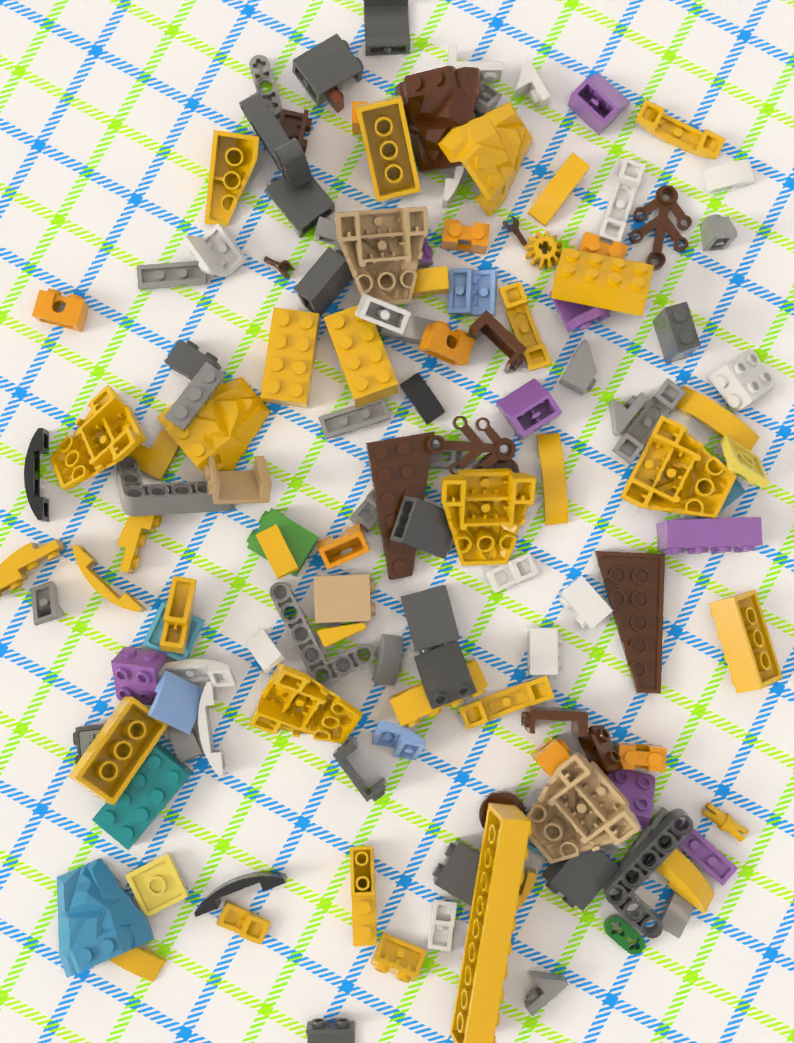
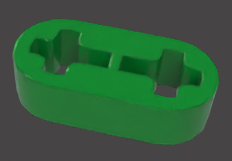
[603,915,645,955]

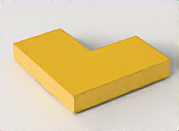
[127,430,180,481]

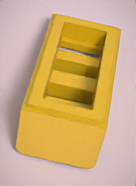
[317,623,367,647]

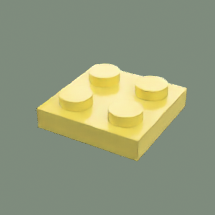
[720,435,770,489]
[125,852,190,917]

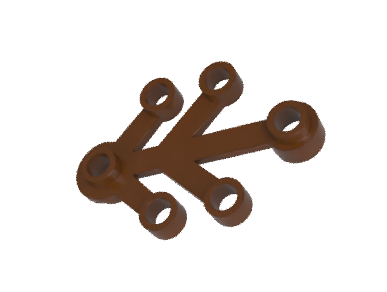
[629,185,692,271]
[426,416,516,474]

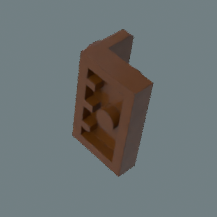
[578,725,623,777]

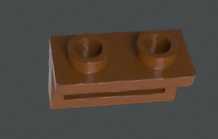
[279,109,312,153]

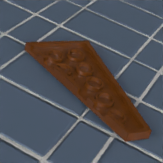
[366,431,435,580]
[594,551,665,694]

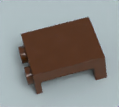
[467,310,527,374]
[521,706,588,736]

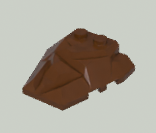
[395,66,481,173]

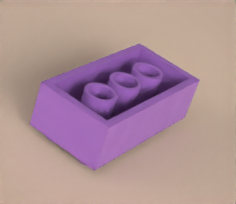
[656,517,763,555]

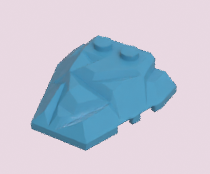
[57,858,155,978]

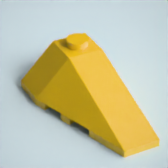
[204,130,260,227]

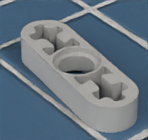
[249,55,282,119]

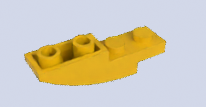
[117,515,162,573]
[0,539,66,598]
[350,846,377,946]

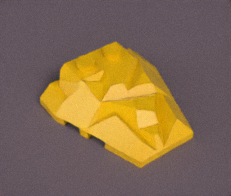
[438,102,534,217]
[157,377,271,474]
[50,385,147,491]
[620,415,737,519]
[441,468,536,566]
[249,663,362,744]

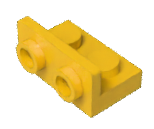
[370,932,427,983]

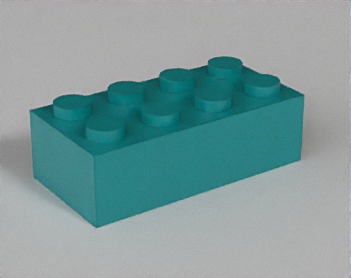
[92,742,194,850]

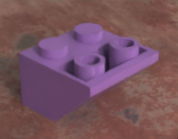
[567,73,630,136]
[496,378,562,441]

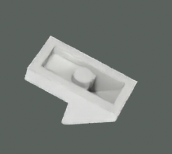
[514,58,551,110]

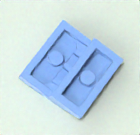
[448,268,497,316]
[147,670,203,734]
[371,720,426,760]

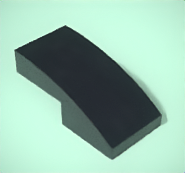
[400,373,446,425]

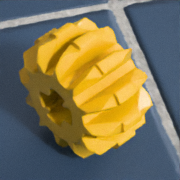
[524,231,563,271]

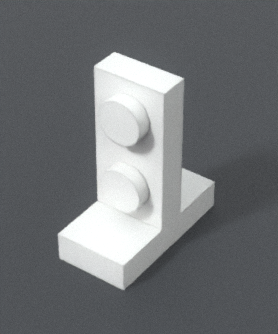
[447,44,502,83]

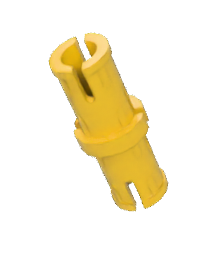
[701,802,749,842]

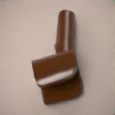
[503,216,528,246]
[264,256,295,279]

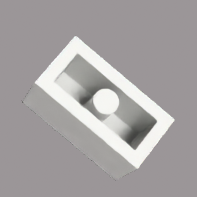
[355,293,411,335]
[558,575,613,629]
[527,628,562,675]

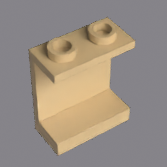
[204,456,272,504]
[313,574,376,623]

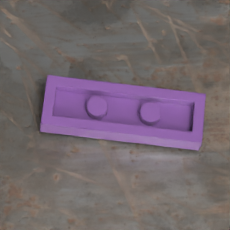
[679,819,738,886]

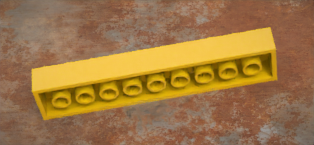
[450,803,532,1043]

